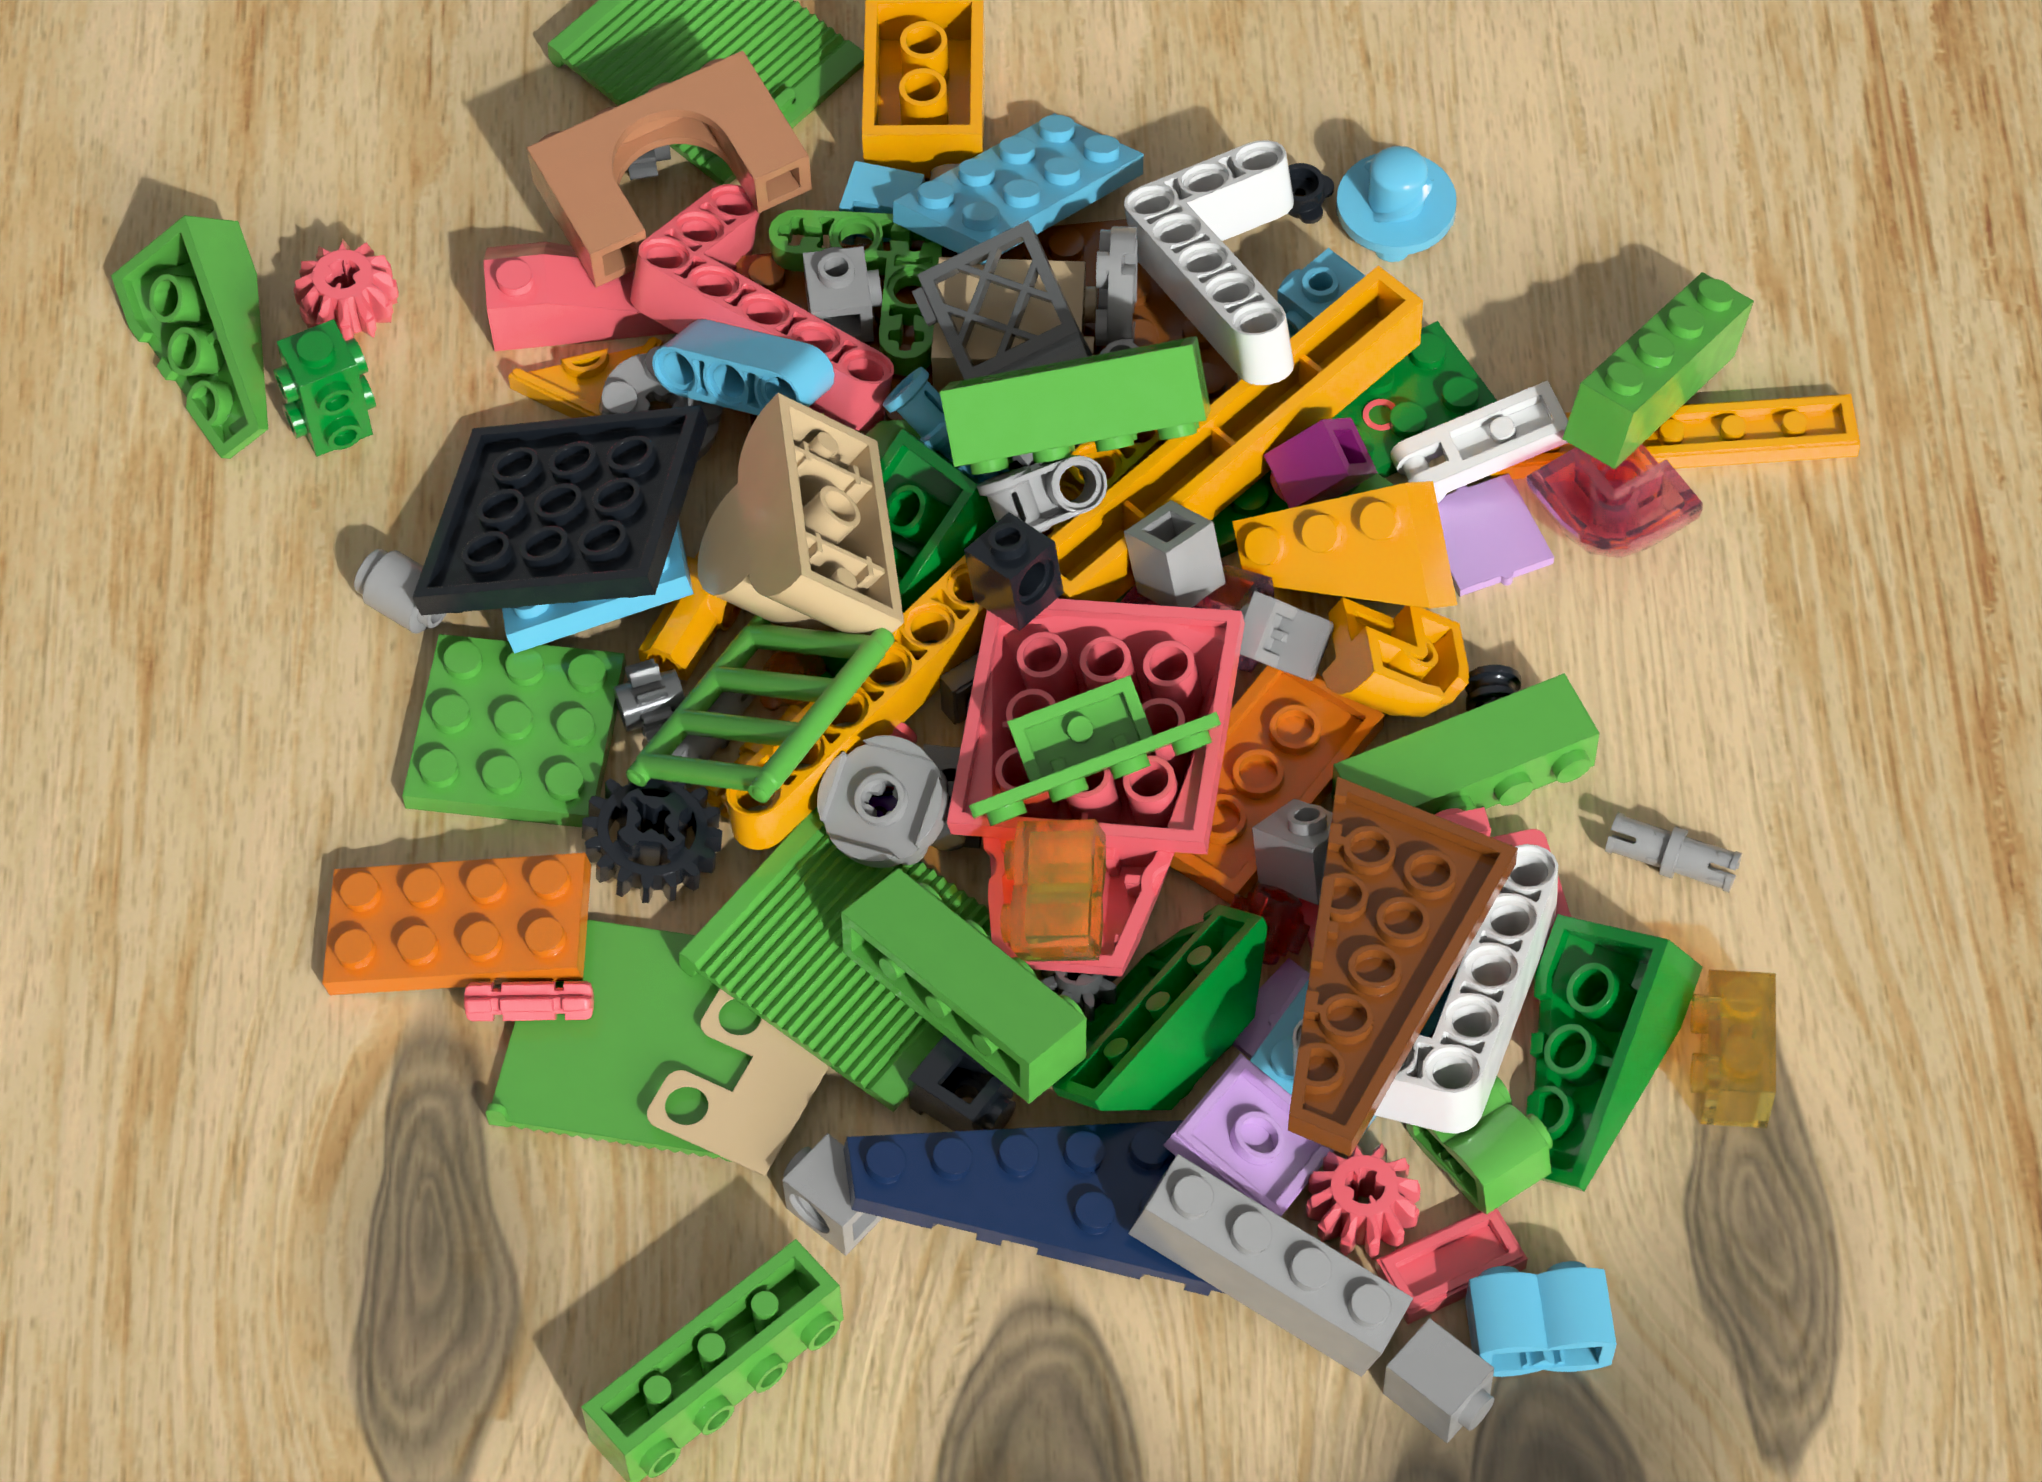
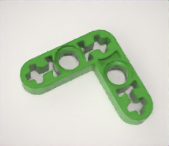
[769,209,944,376]

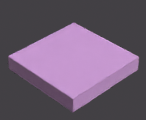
[1163,1053,1334,1217]

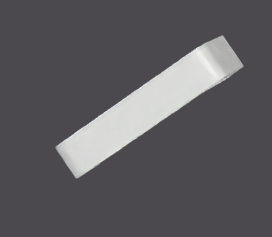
[1124,140,1294,385]
[1292,844,1558,1134]

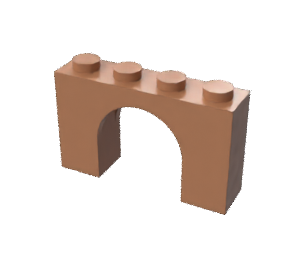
[526,50,812,288]

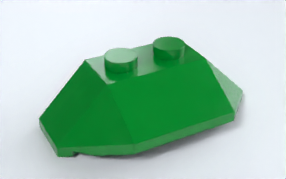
[1052,904,1268,1111]

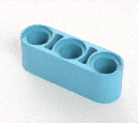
[652,319,835,415]

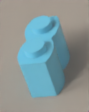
[1465,1261,1617,1377]

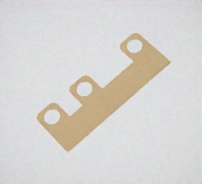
[647,989,829,1176]

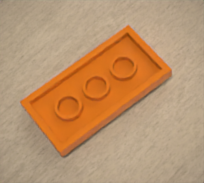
[1170,665,1384,908]
[322,853,592,995]

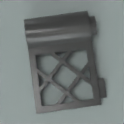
[912,220,1093,379]

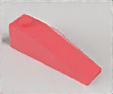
[483,242,676,351]

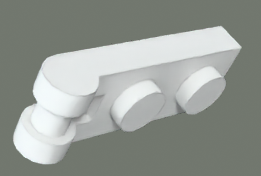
[1390,380,1568,503]

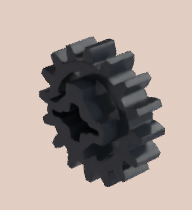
[582,778,723,903]

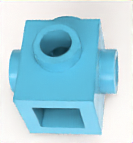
[1277,248,1365,338]

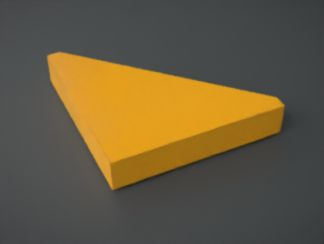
[508,337,663,418]

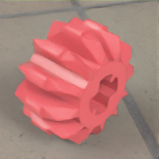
[294,239,399,341]
[1306,1143,1421,1260]

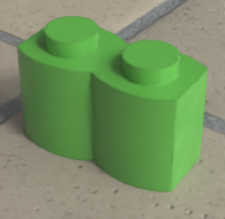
[1406,1076,1553,1214]

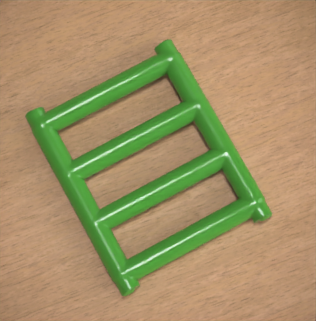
[626,615,895,803]

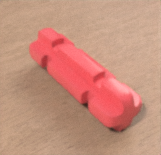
[464,981,594,1021]

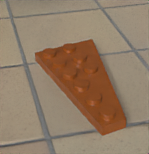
[1288,777,1518,1157]

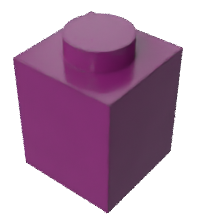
[1264,418,1378,508]

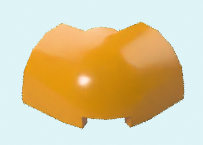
[1322,597,1469,717]

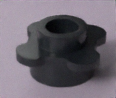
[1287,163,1334,224]

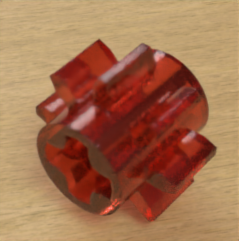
[1230,884,1311,965]

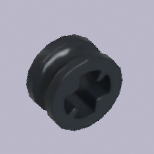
[1465,665,1521,711]

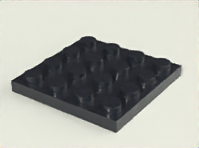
[412,405,708,616]

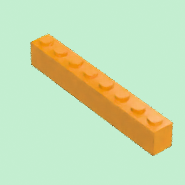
[1050,265,1423,602]

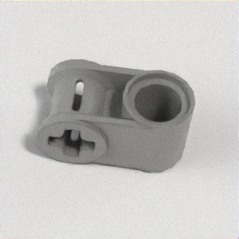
[976,455,1107,533]

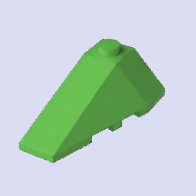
[111,215,268,459]

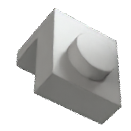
[1240,591,1334,681]

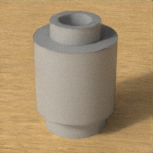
[354,549,447,634]

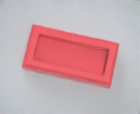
[1375,1208,1528,1325]

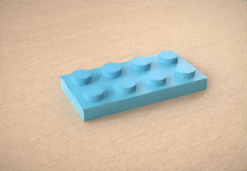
[893,113,1144,265]

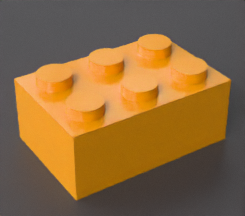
[862,0,985,178]

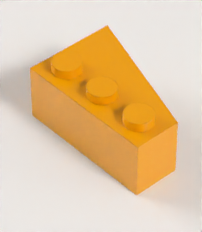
[1232,481,1457,609]

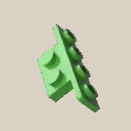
[969,675,1221,826]

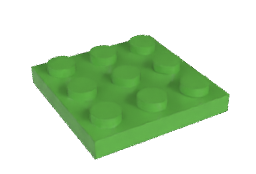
[402,634,626,827]

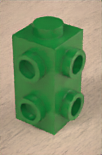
[273,319,376,457]

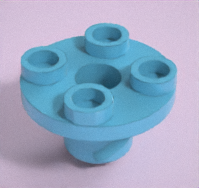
[1336,146,1456,262]

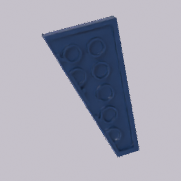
[843,1120,1225,1296]

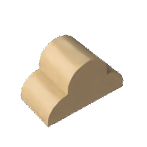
[698,393,904,635]

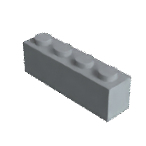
[1128,1154,1413,1377]

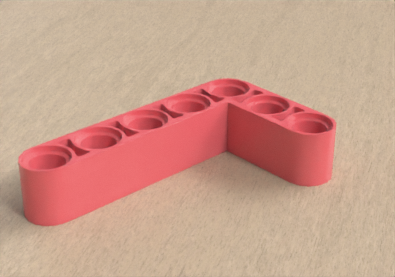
[630,184,894,431]

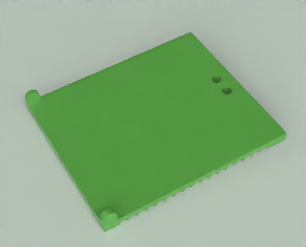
[547,0,864,185]
[679,807,992,1112]
[485,920,761,1162]

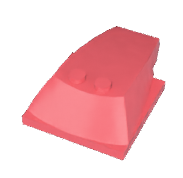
[947,598,1245,977]

